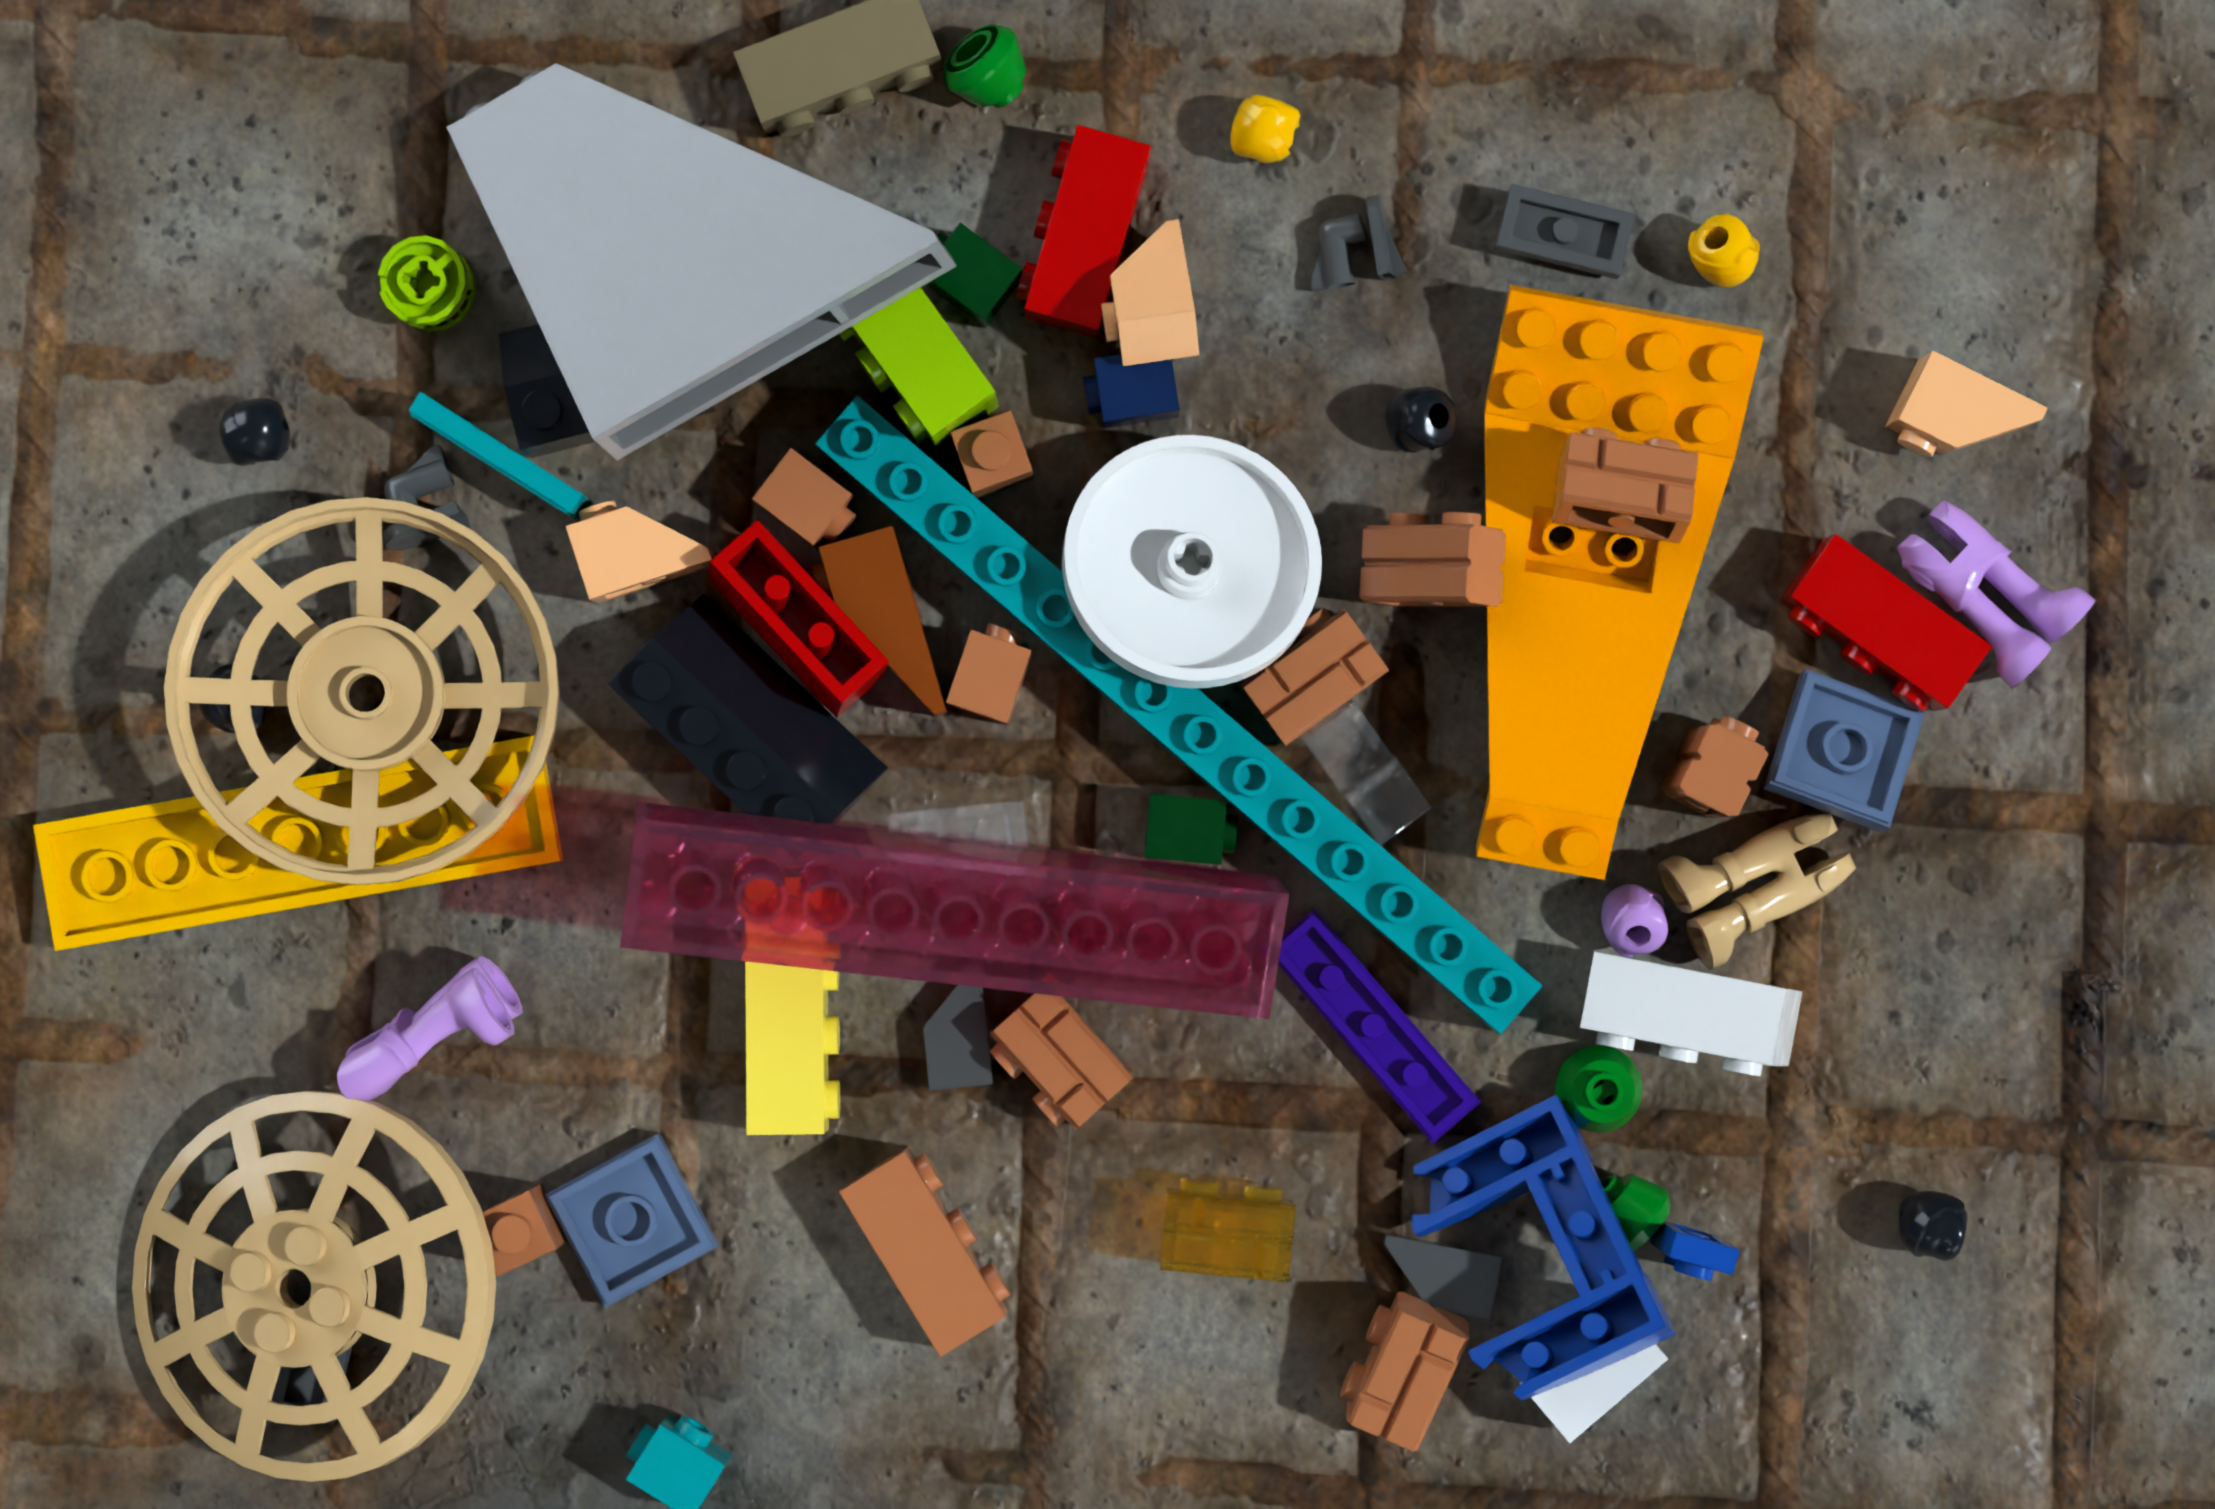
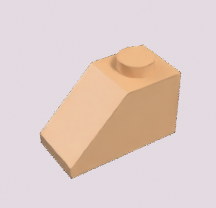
[1101,219,1199,366]
[1885,351,2048,457]
[566,501,716,604]

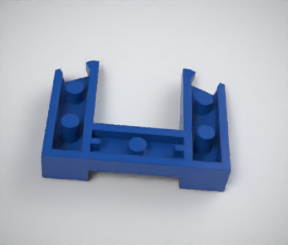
[1412,1095,1676,1400]

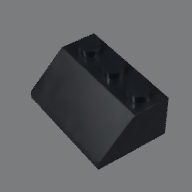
[499,324,715,458]

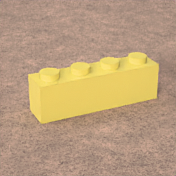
[745,875,840,1135]

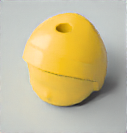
[1230,94,1300,164]
[1688,214,1760,288]

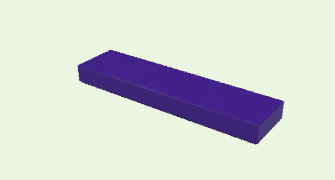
[1265,908,1481,1144]

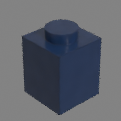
[1083,354,1180,429]

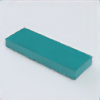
[408,392,592,519]

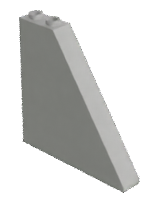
[446,63,957,460]

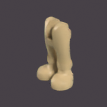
[1658,812,1856,970]

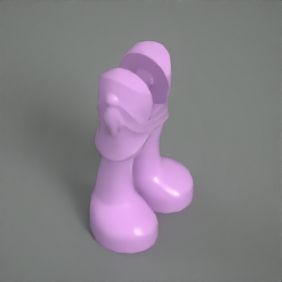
[1897,500,2095,688]
[337,956,523,1100]

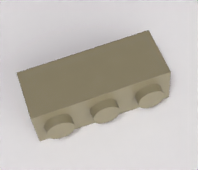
[733,0,943,138]

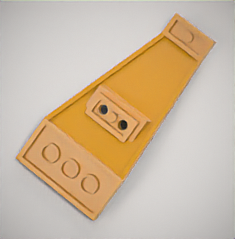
[1476,284,1764,880]

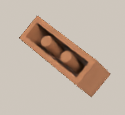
[839,1146,1011,1357]

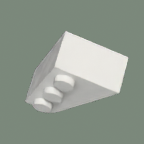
[1580,952,1803,1076]

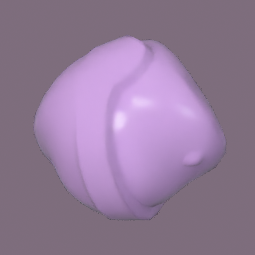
[1601,884,1668,958]

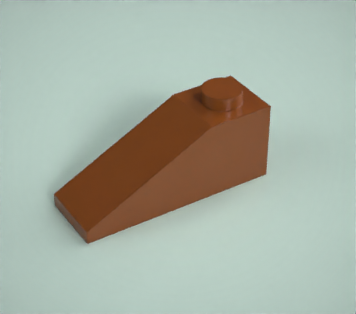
[812,526,949,717]

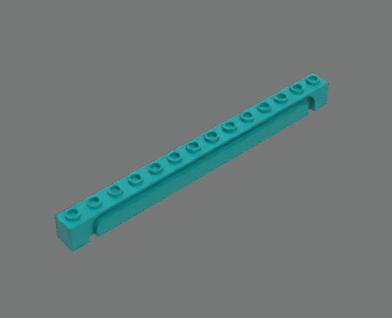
[815,395,1543,1035]

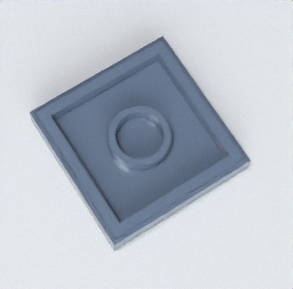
[1763,669,1925,833]
[545,1133,720,1308]

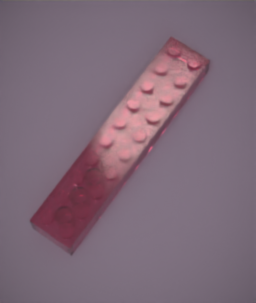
[620,801,1289,1019]

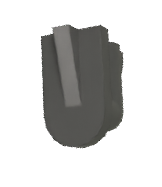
[1311,194,1408,292]
[382,445,470,551]

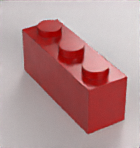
[1016,124,1151,339]
[707,520,889,718]
[1779,534,1993,713]

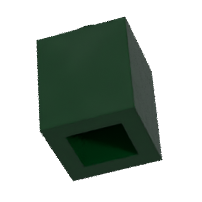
[926,223,1022,329]
[1144,794,1238,865]

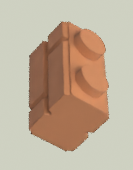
[1552,427,1698,543]
[1359,512,1506,607]
[1238,608,1389,747]
[1659,716,1769,818]
[989,980,1133,1130]
[1340,1292,1470,1452]

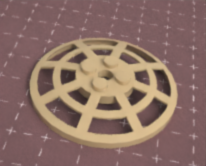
[164,497,560,885]
[132,1090,496,1482]

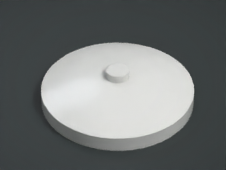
[1062,435,1322,689]

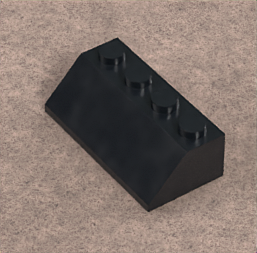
[608,594,888,861]

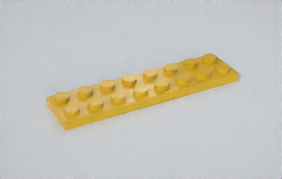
[33,735,564,951]

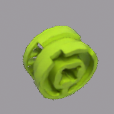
[378,235,477,332]

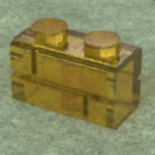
[1159,1178,1296,1282]

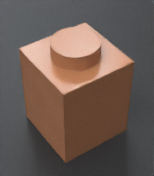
[950,410,1034,499]
[752,448,857,550]
[946,623,1033,725]
[482,1183,567,1277]

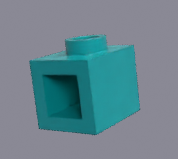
[625,1414,732,1509]

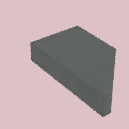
[923,966,993,1091]
[1383,1233,1502,1320]

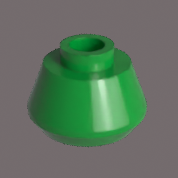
[944,24,1026,108]
[1555,1045,1642,1133]
[1601,1173,1671,1251]

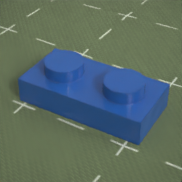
[1650,1221,1740,1281]

